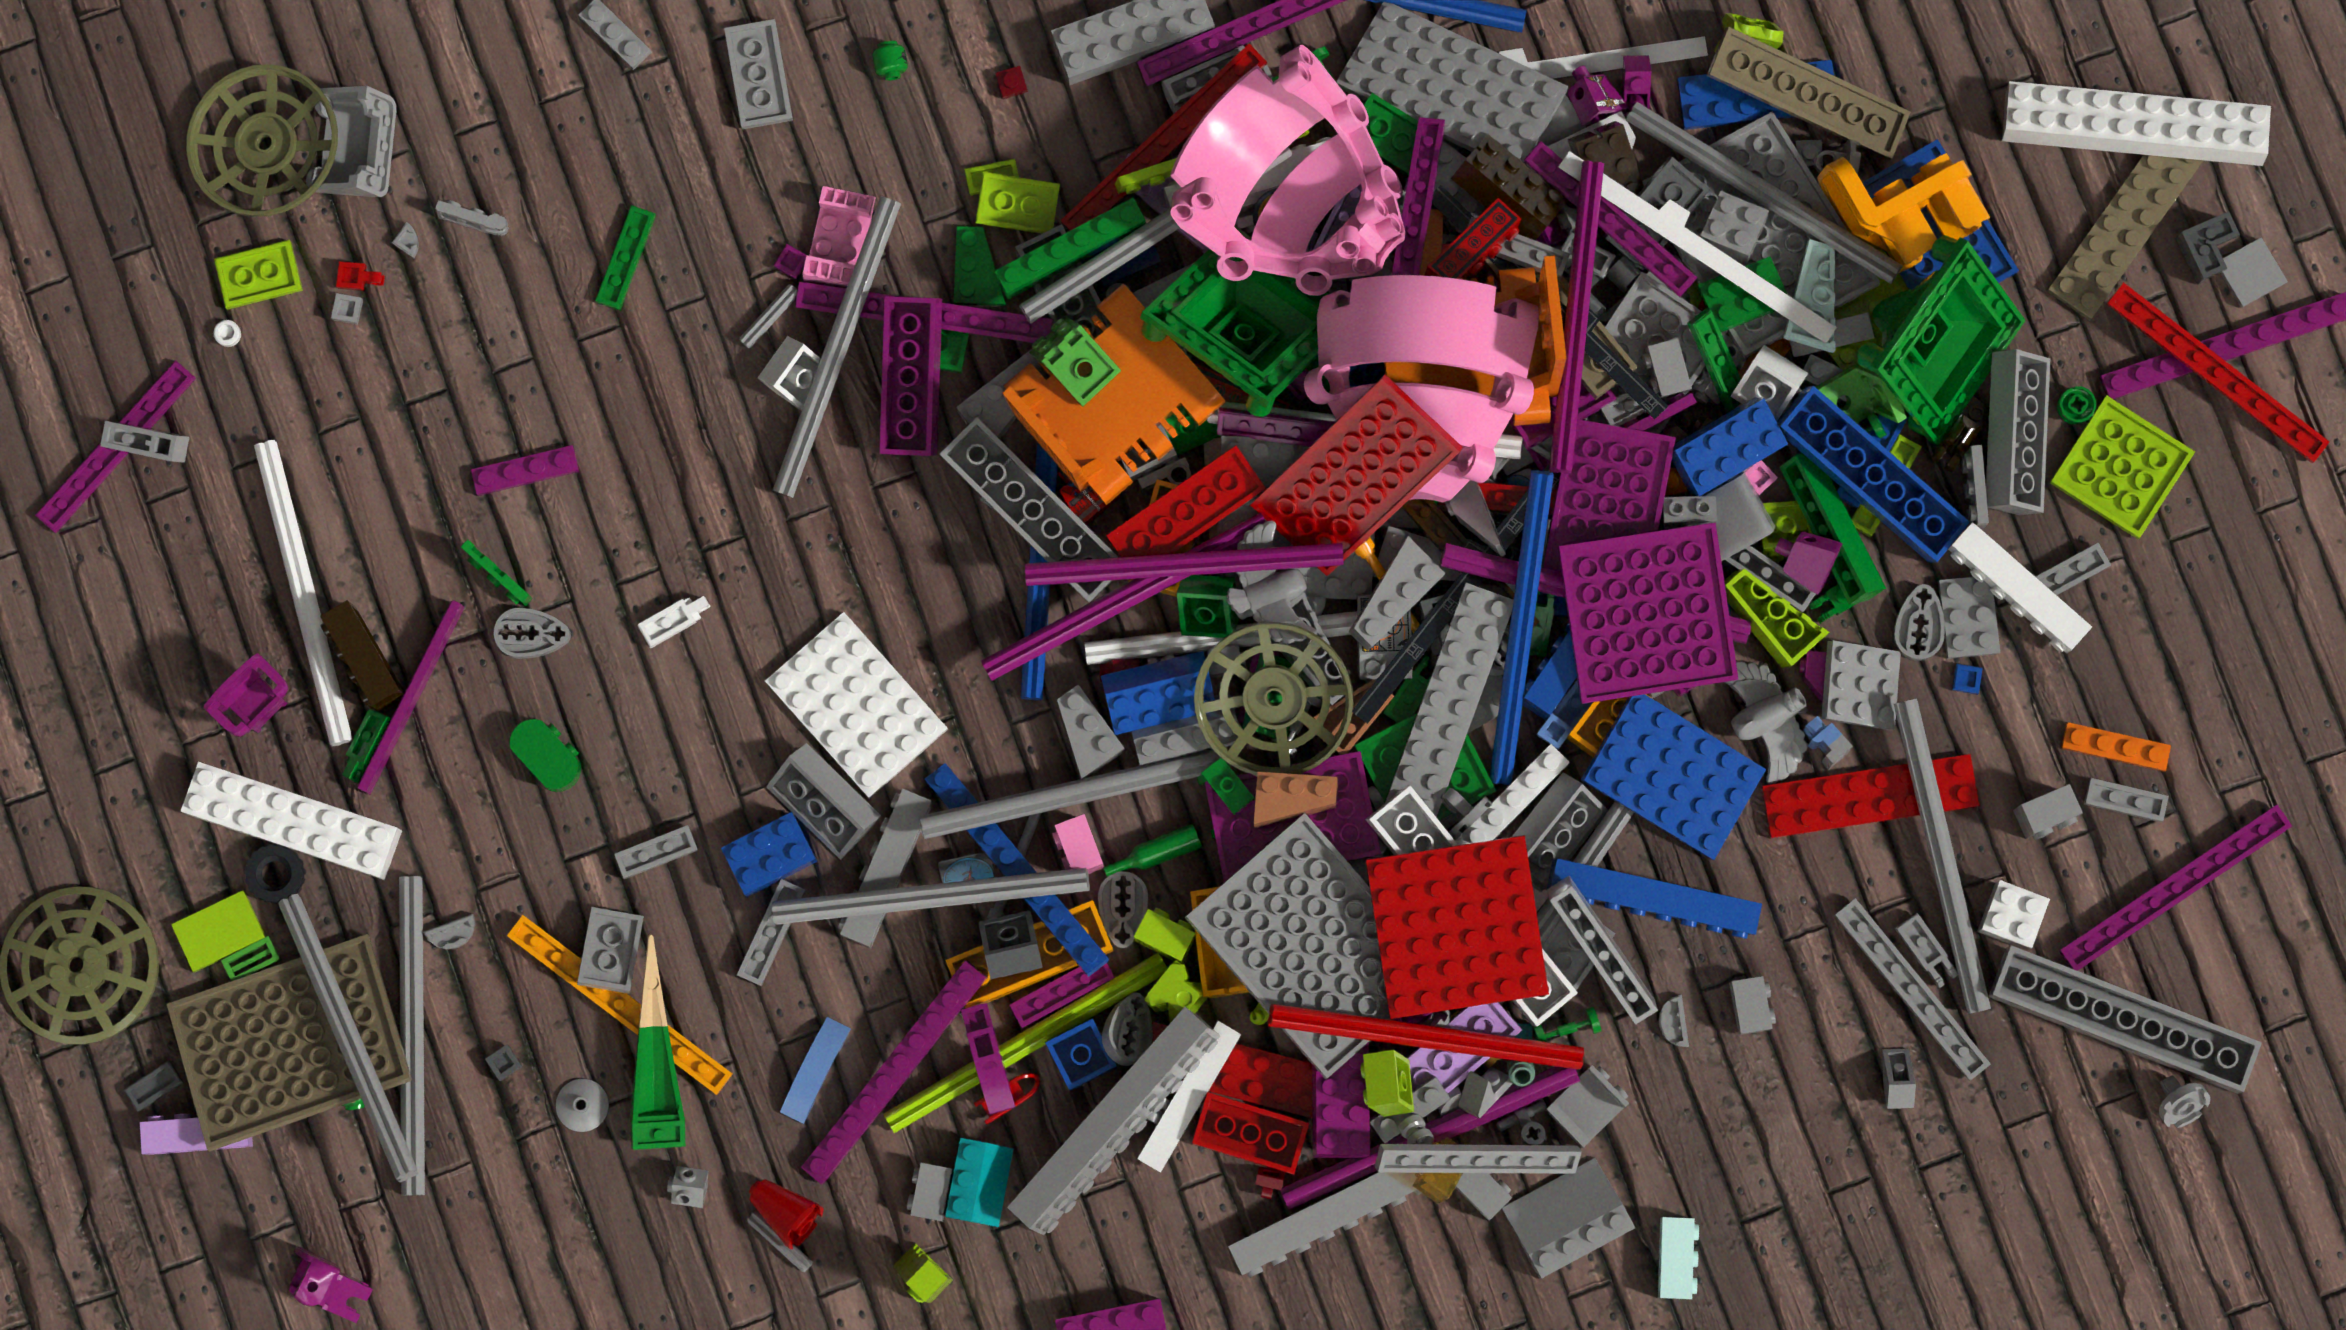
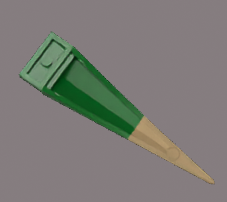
[630,934,686,1150]

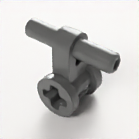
[1496,1100,1547,1145]

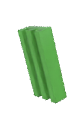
[221,936,282,981]

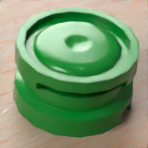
[2057,386,2096,424]

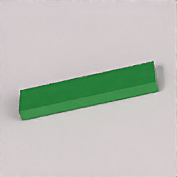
[595,205,656,311]
[1687,309,1741,411]

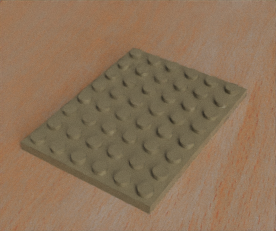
[167,934,412,1152]

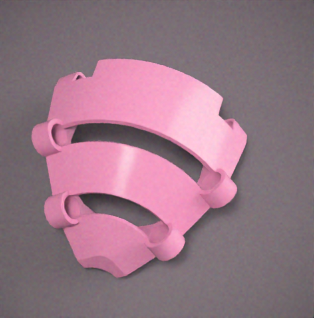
[1170,45,1405,296]
[1304,275,1539,502]

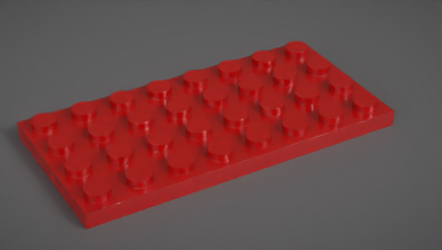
[1250,374,1463,576]

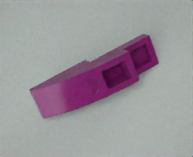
[961,1003,1016,1115]

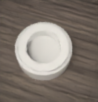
[214,320,241,347]

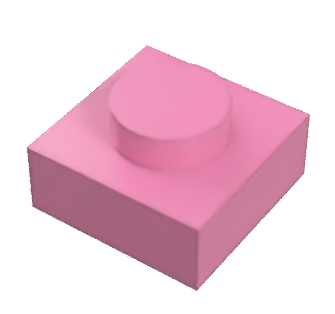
[1745,460,1778,496]

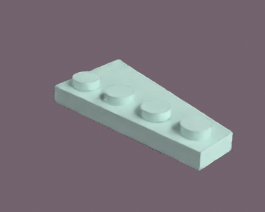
[1783,239,1836,353]

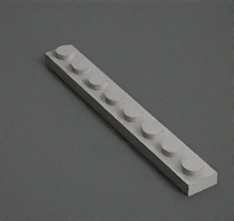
[1834,898,1991,1081]
[1375,1144,1582,1174]

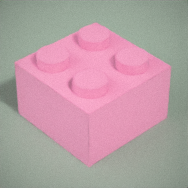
[1052,814,1104,874]

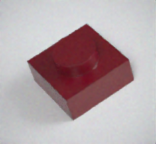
[995,66,1028,99]

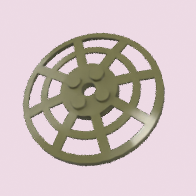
[186,64,338,217]
[1194,622,1353,776]
[0,887,159,1045]

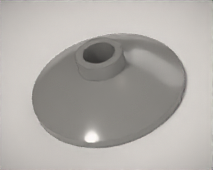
[556,1079,609,1132]

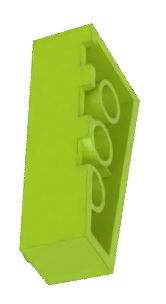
[1724,569,1830,668]
[893,1243,953,1303]

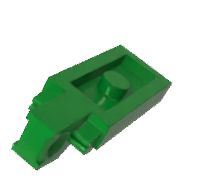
[342,709,392,783]

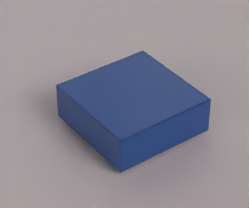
[1952,664,1983,695]

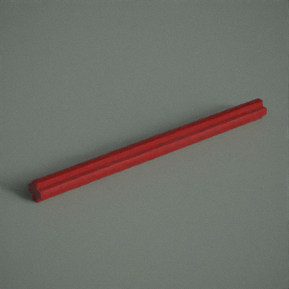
[1268,1004,1584,1069]

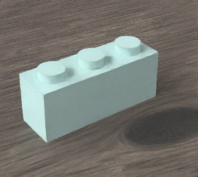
[1658,1217,1699,1299]

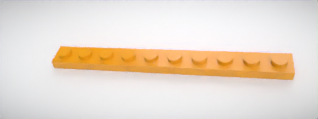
[507,915,733,1095]

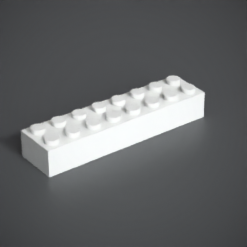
[181,762,402,880]

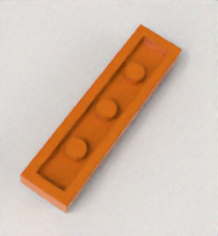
[2061,722,2171,772]

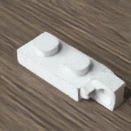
[637,596,710,648]

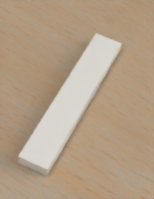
[1138,1021,1241,1173]

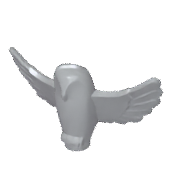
[1227,521,1318,643]
[1724,661,1808,785]

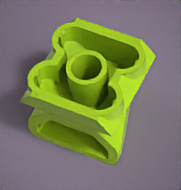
[1714,13,1784,53]
[1144,960,1208,1023]

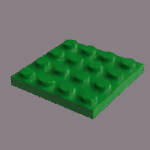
[1355,712,1496,820]

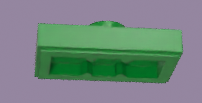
[1201,757,1255,815]

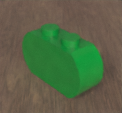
[510,719,581,792]

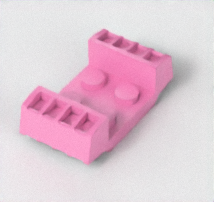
[803,186,876,289]

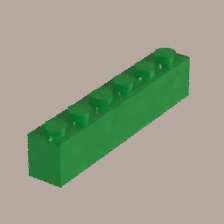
[995,198,1146,300]
[1780,453,1886,605]

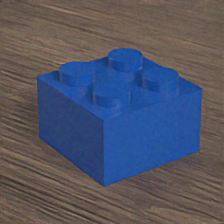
[1045,1019,1117,1092]

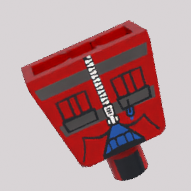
[1057,470,1119,526]

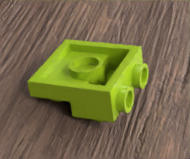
[1759,501,1813,563]

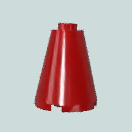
[749,1179,824,1249]

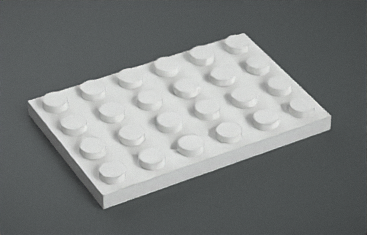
[765,612,948,799]

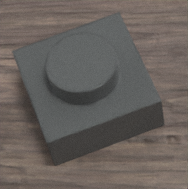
[485,1044,523,1082]

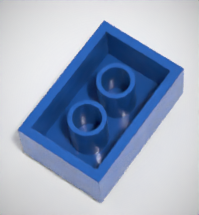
[721,812,818,898]

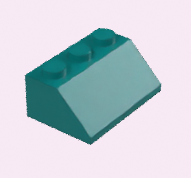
[945,1138,1014,1227]

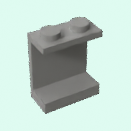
[1545,1065,1629,1149]

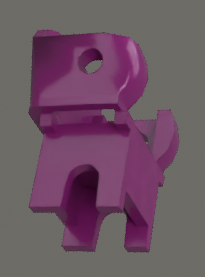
[203,653,289,737]
[288,1246,373,1323]

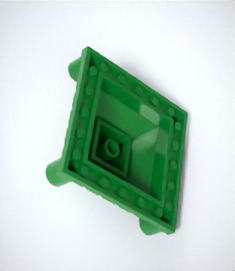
[1140,226,1331,417]
[1857,235,2026,446]

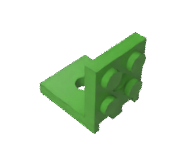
[1029,317,1121,406]
[1816,363,1907,423]

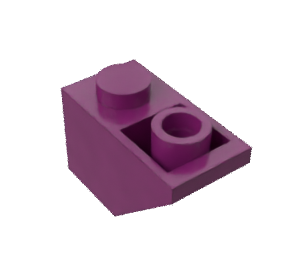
[1622,55,1651,116]

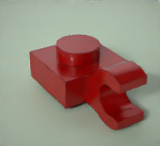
[336,261,385,291]

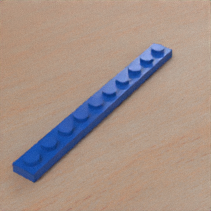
[925,763,1109,977]

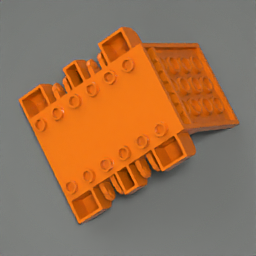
[1384,255,1566,426]
[1003,284,1226,505]

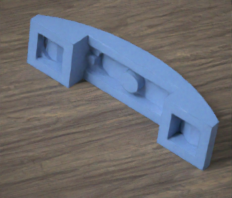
[1536,681,1593,750]
[780,1017,851,1124]

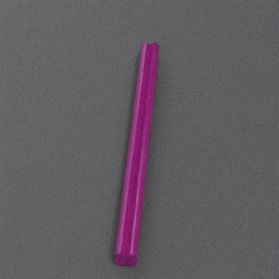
[1549,160,1604,474]
[981,512,1266,681]
[1025,543,1344,586]
[1440,543,1751,644]
[1280,1066,1580,1210]

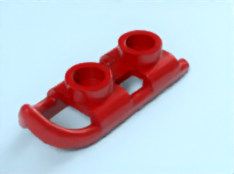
[974,1073,1041,1124]

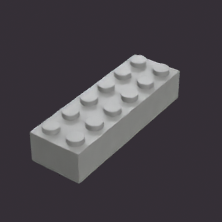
[1051,0,1215,85]
[1986,349,2050,515]

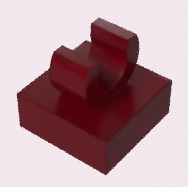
[1255,1166,1285,1199]

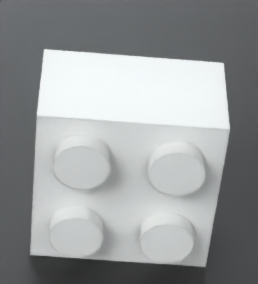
[1977,880,2050,951]

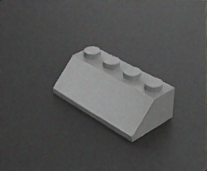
[1131,692,1238,766]
[766,743,881,860]
[1512,773,1608,891]

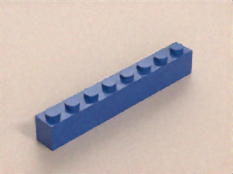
[1546,858,1762,939]

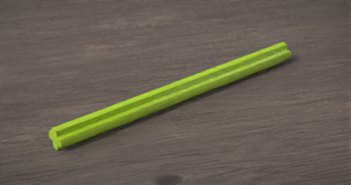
[883,953,1168,1133]

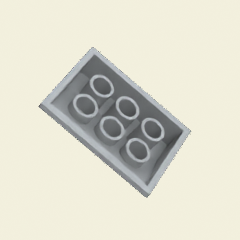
[1502,1158,1635,1279]

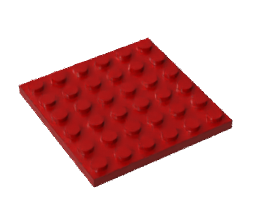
[1366,835,1549,1019]

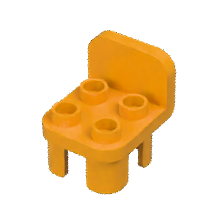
[1817,153,1990,273]

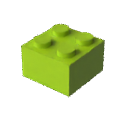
[1134,908,1196,964]
[1361,1050,1414,1117]

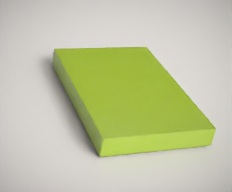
[975,172,1060,234]
[214,240,303,310]
[171,890,266,973]

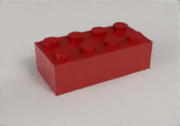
[1192,1092,1310,1175]

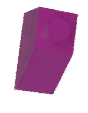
[1798,651,1827,704]

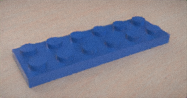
[1677,60,1834,130]

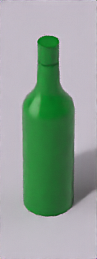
[1103,823,1202,877]

